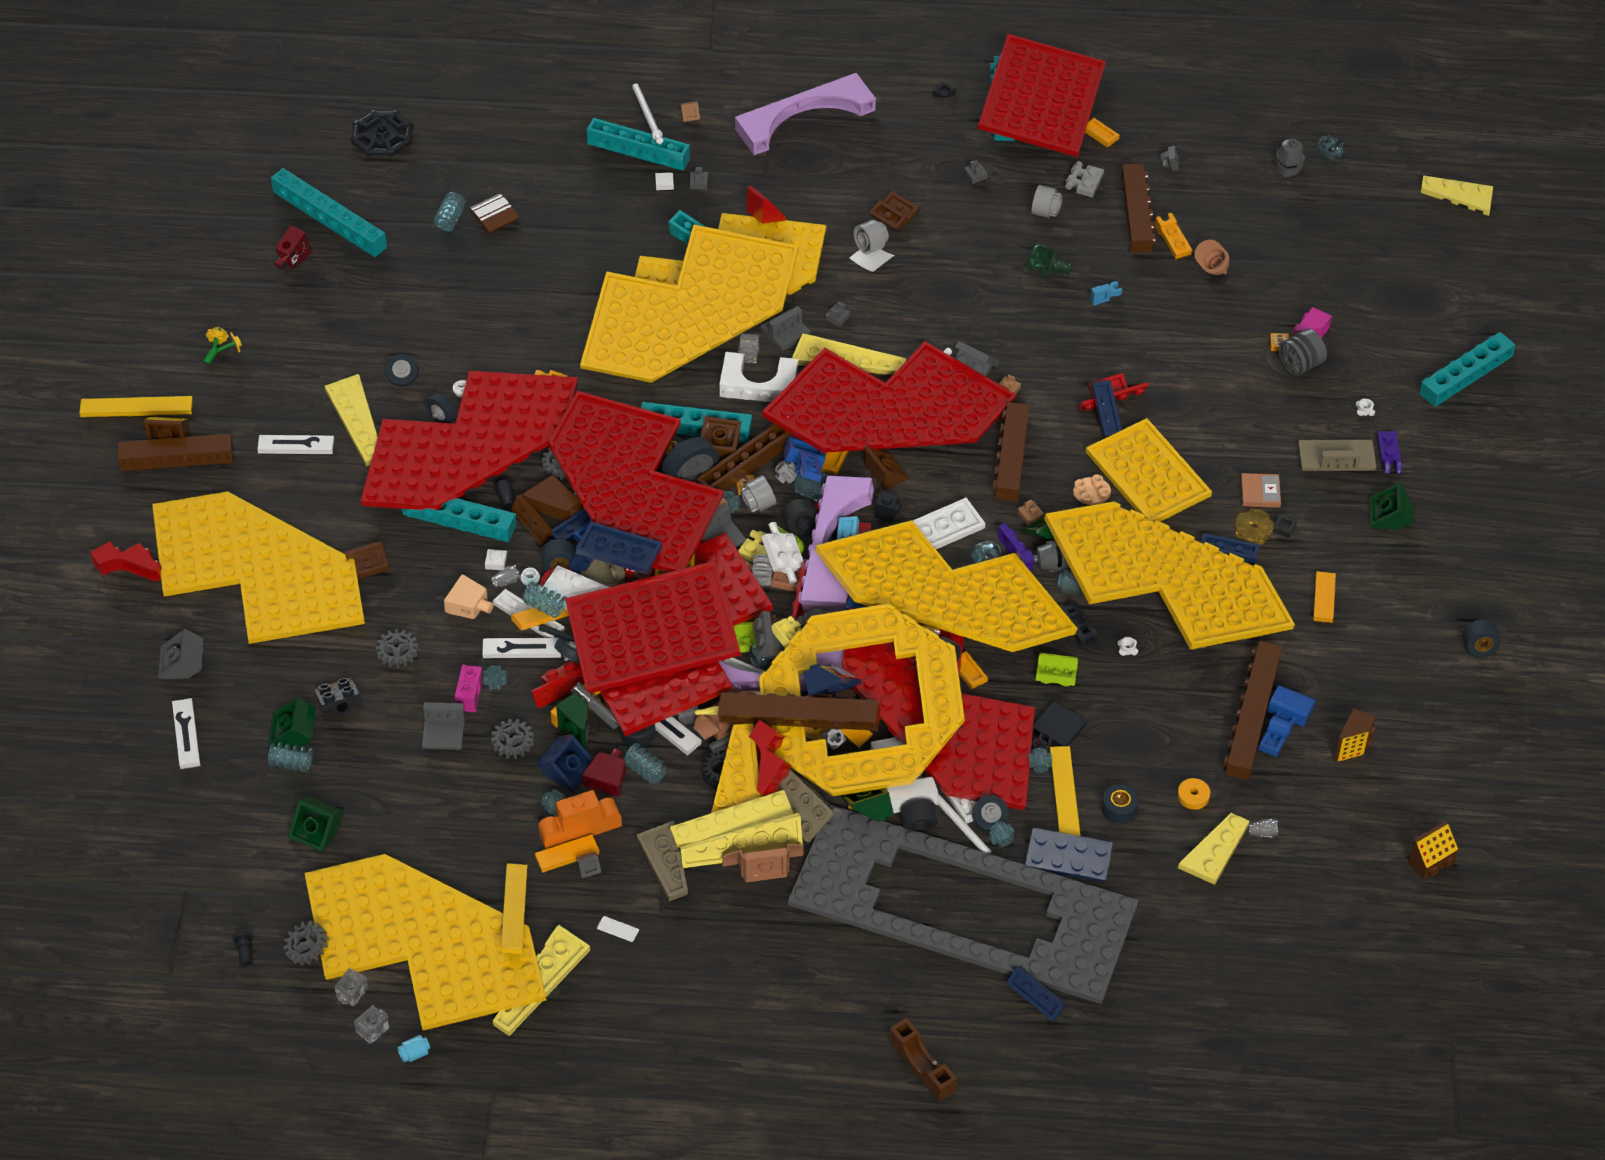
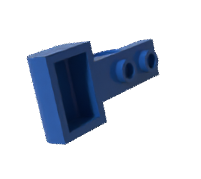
[783,436,826,482]
[1258,685,1316,757]

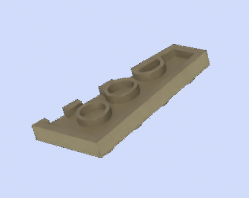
[636,821,688,901]

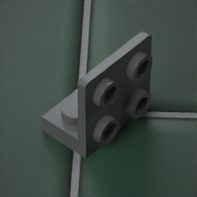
[701,503,746,547]
[422,702,465,750]

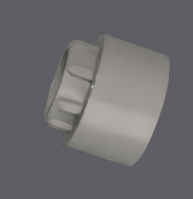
[1031,185,1063,218]
[853,220,889,254]
[741,475,777,513]

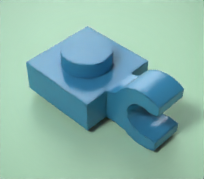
[1090,281,1122,305]

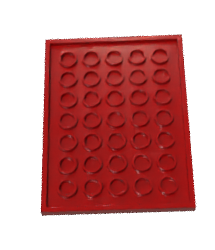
[977,34,1106,157]
[565,561,741,693]

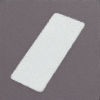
[597,916,639,942]

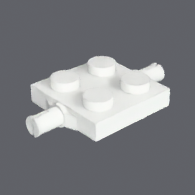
[761,522,804,584]

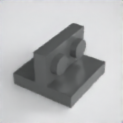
[760,306,811,352]
[955,341,1000,377]

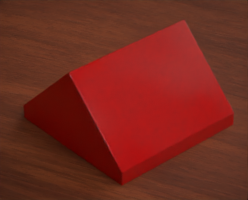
[746,185,787,224]

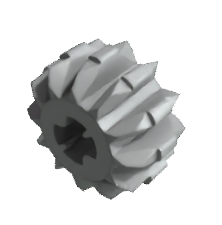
[752,554,773,586]

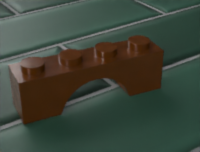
[889,1018,958,1102]

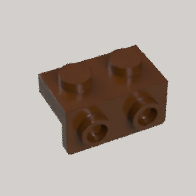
[345,542,390,579]

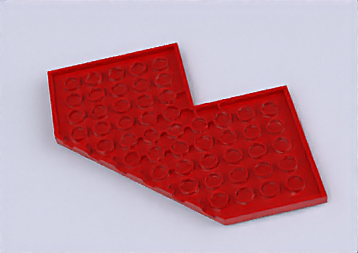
[762,341,1016,453]
[361,371,578,510]
[549,391,724,573]
[600,533,773,736]
[841,607,1035,810]

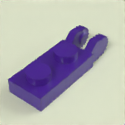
[1377,431,1402,474]
[997,523,1034,571]

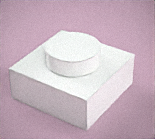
[485,549,507,570]

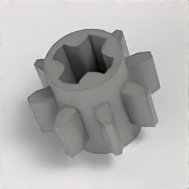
[775,461,798,484]

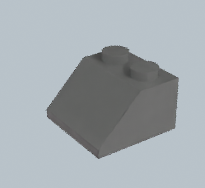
[158,629,204,679]

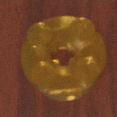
[1235,509,1274,545]

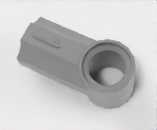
[820,728,846,751]

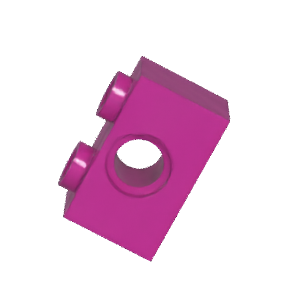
[455,665,483,712]

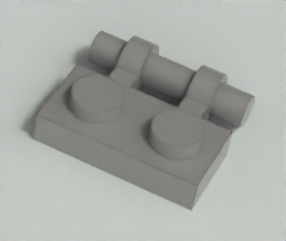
[1065,161,1104,198]

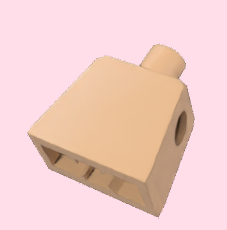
[444,575,493,619]

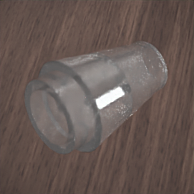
[491,565,521,588]
[1249,818,1279,838]

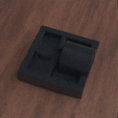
[314,678,361,716]

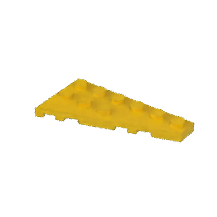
[711,723,761,813]

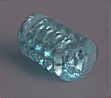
[434,192,466,231]
[523,581,567,618]
[268,742,313,772]
[624,743,667,785]

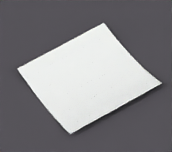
[849,249,894,271]

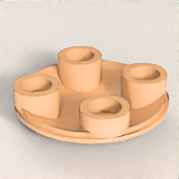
[1073,475,1111,505]

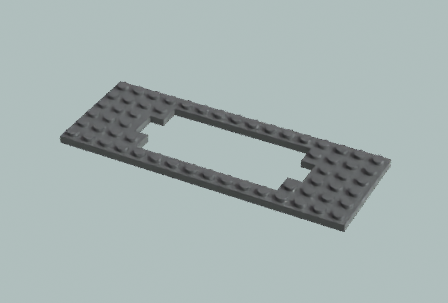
[788,805,1139,1004]

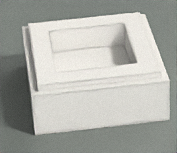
[655,173,674,190]

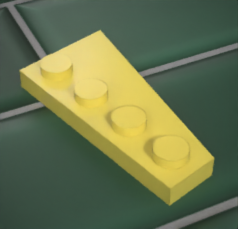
[1421,176,1493,216]
[1178,813,1249,885]

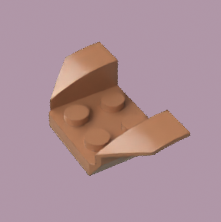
[694,691,761,740]
[722,844,804,882]

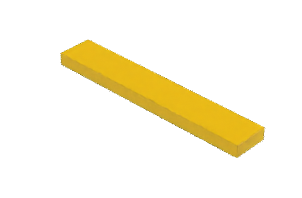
[80,396,193,417]
[1050,746,1080,836]
[501,863,527,954]

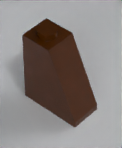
[523,475,581,522]

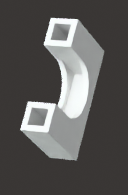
[720,352,798,402]
[871,737,938,813]

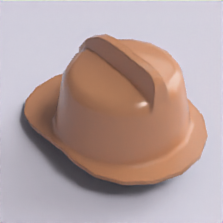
[1195,240,1229,275]

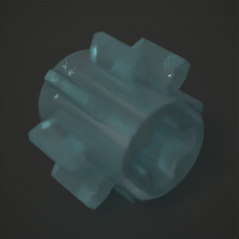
[723,491,740,514]
[483,665,507,689]
[1028,748,1053,773]
[541,789,565,816]
[989,822,1015,847]

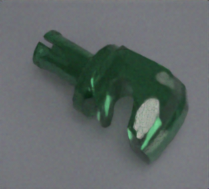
[1026,244,1073,276]

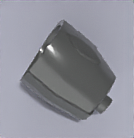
[1275,139,1305,177]
[1034,540,1070,572]

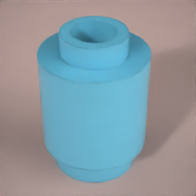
[397,1035,430,1063]

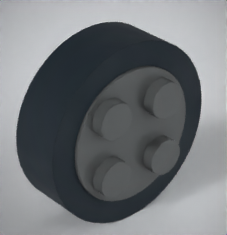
[662,437,719,483]

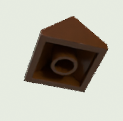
[865,446,909,490]

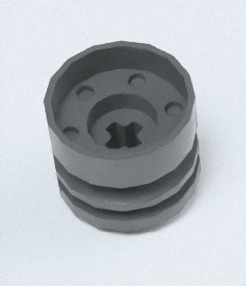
[1278,329,1327,376]

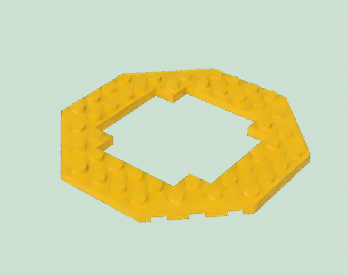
[759,604,965,796]

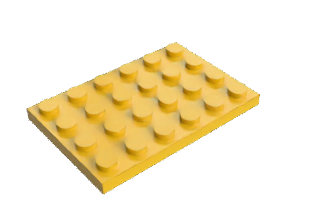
[1086,418,1212,522]

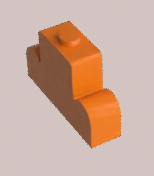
[538,790,622,850]

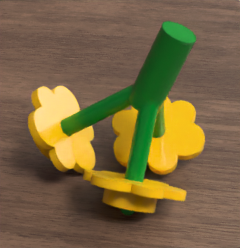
[203,327,242,365]

